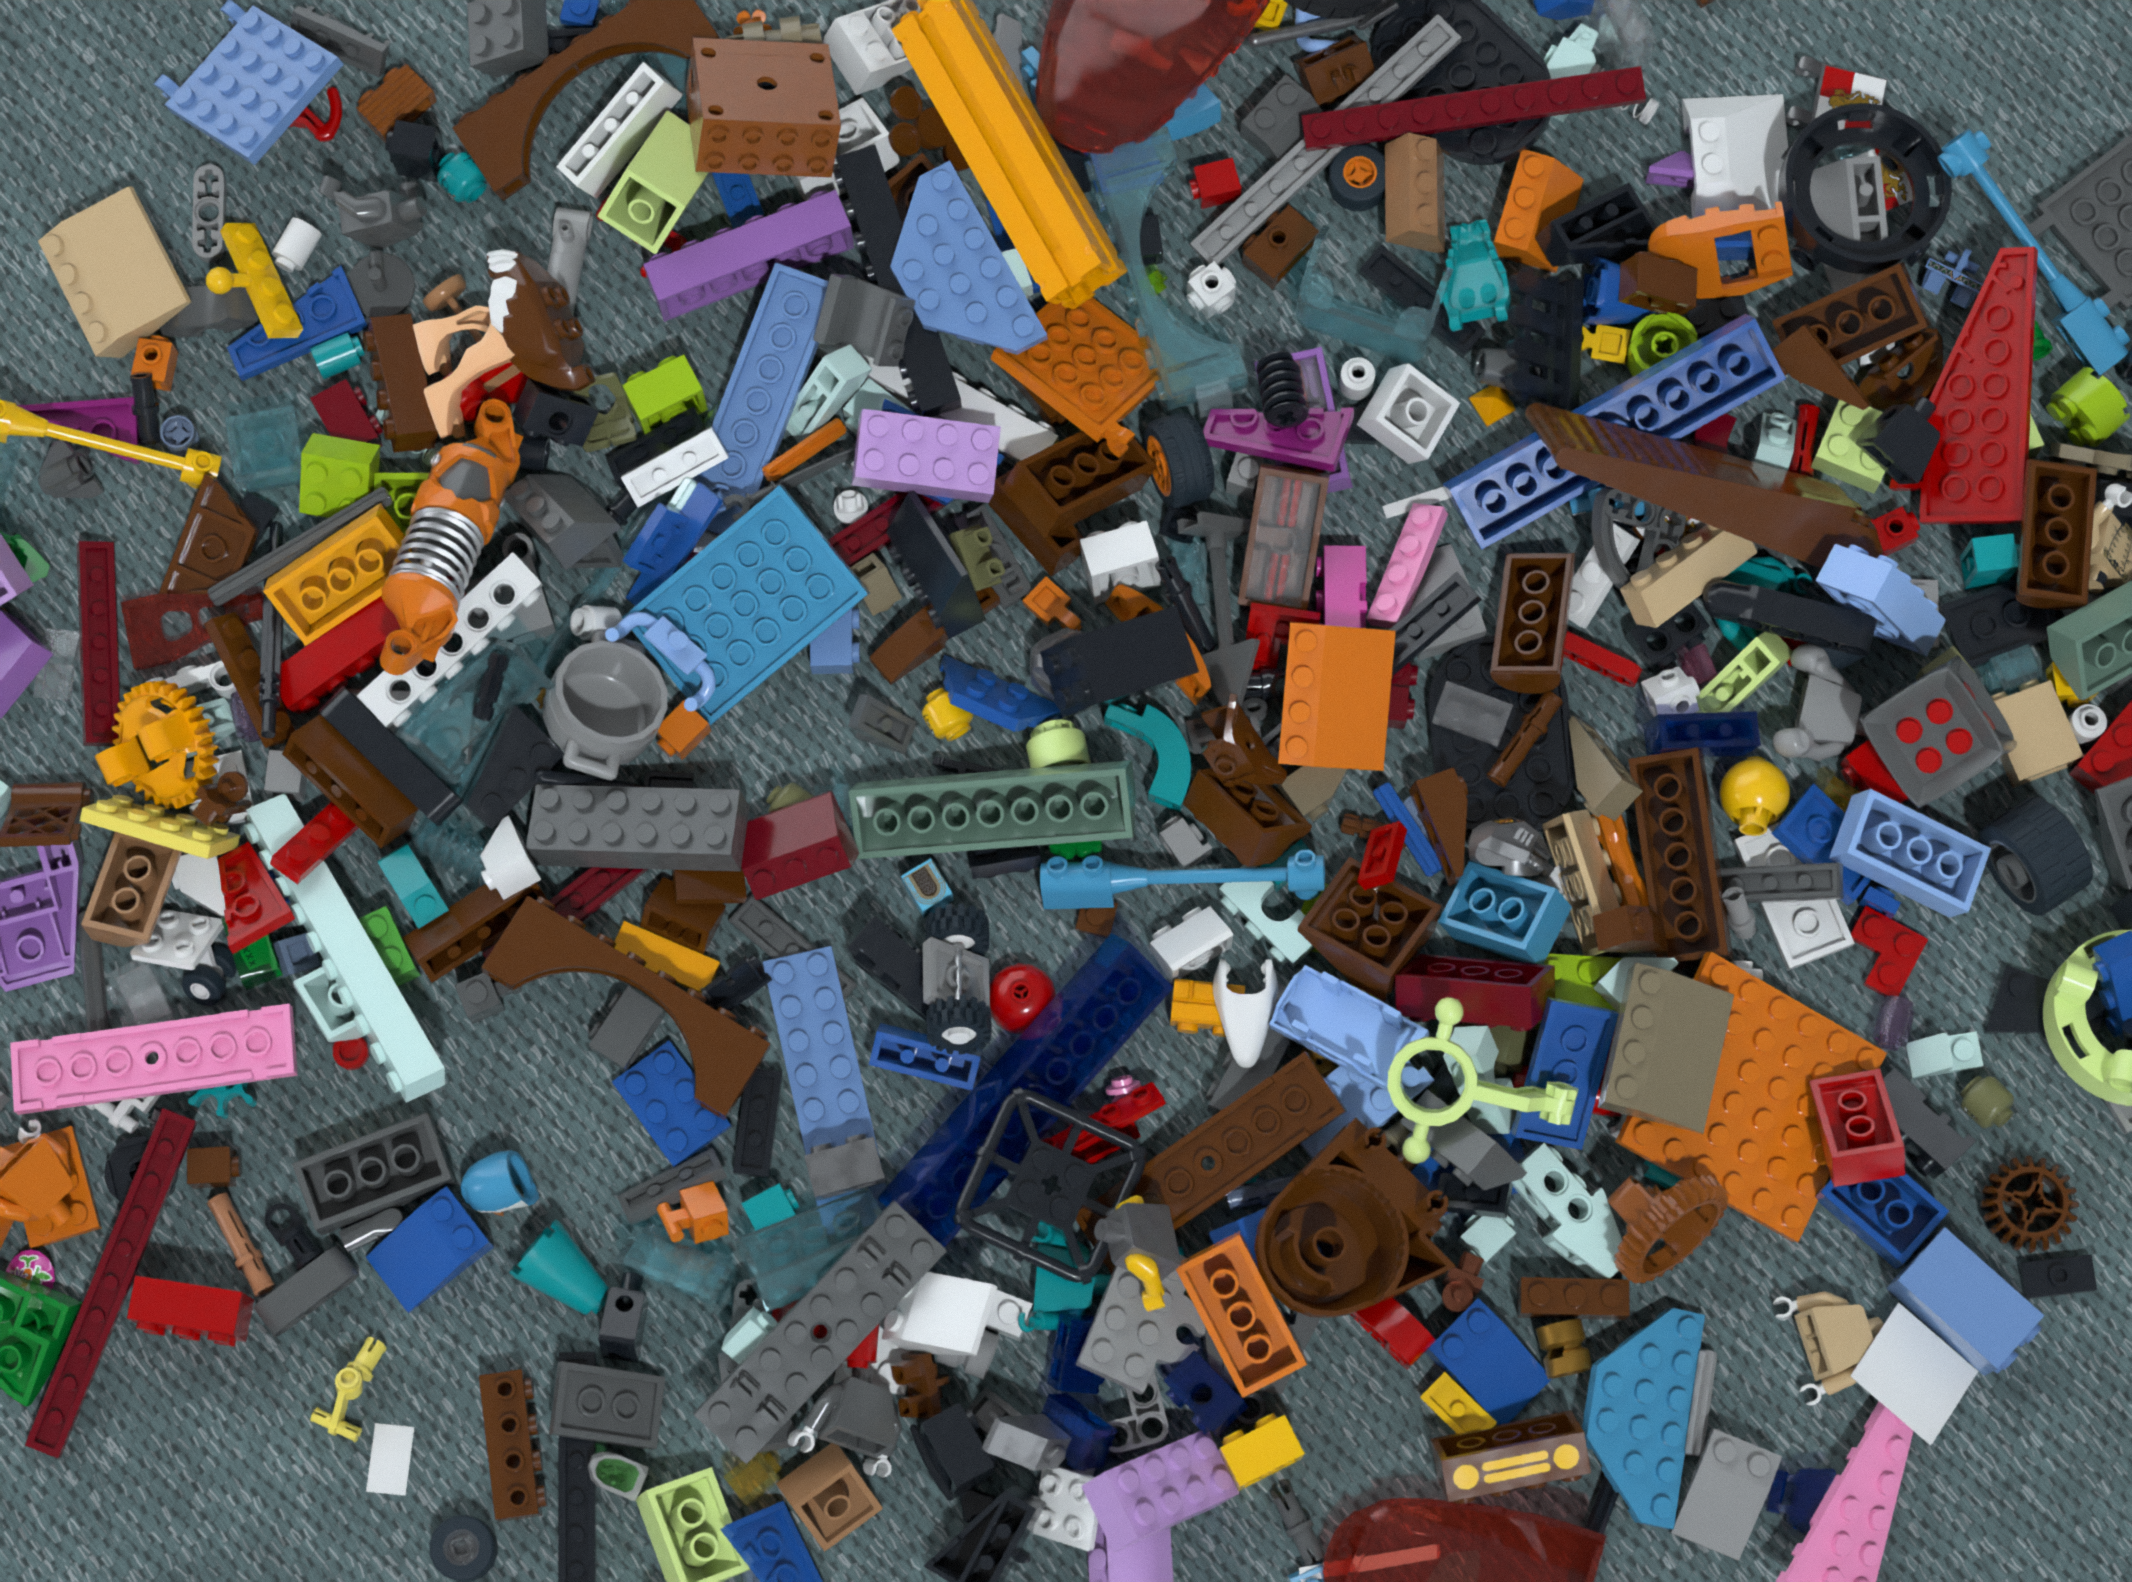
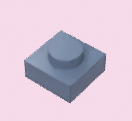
[273,933,320,977]

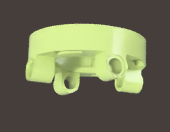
[2043,930,2132,1106]

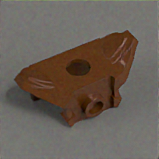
[1858,328,1943,409]
[1201,693,1287,787]

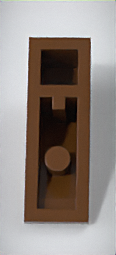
[1772,324,1872,410]
[1409,767,1468,886]
[1592,905,1669,955]

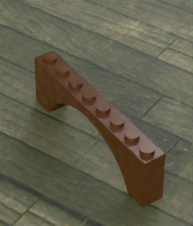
[452,0,721,201]
[481,895,771,1121]

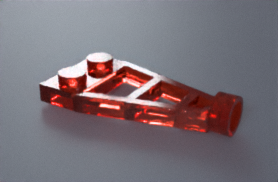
[120,592,263,671]

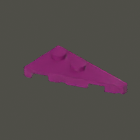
[17,397,140,465]

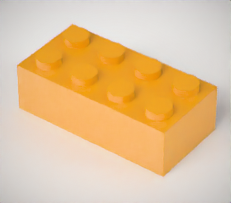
[263,503,412,646]

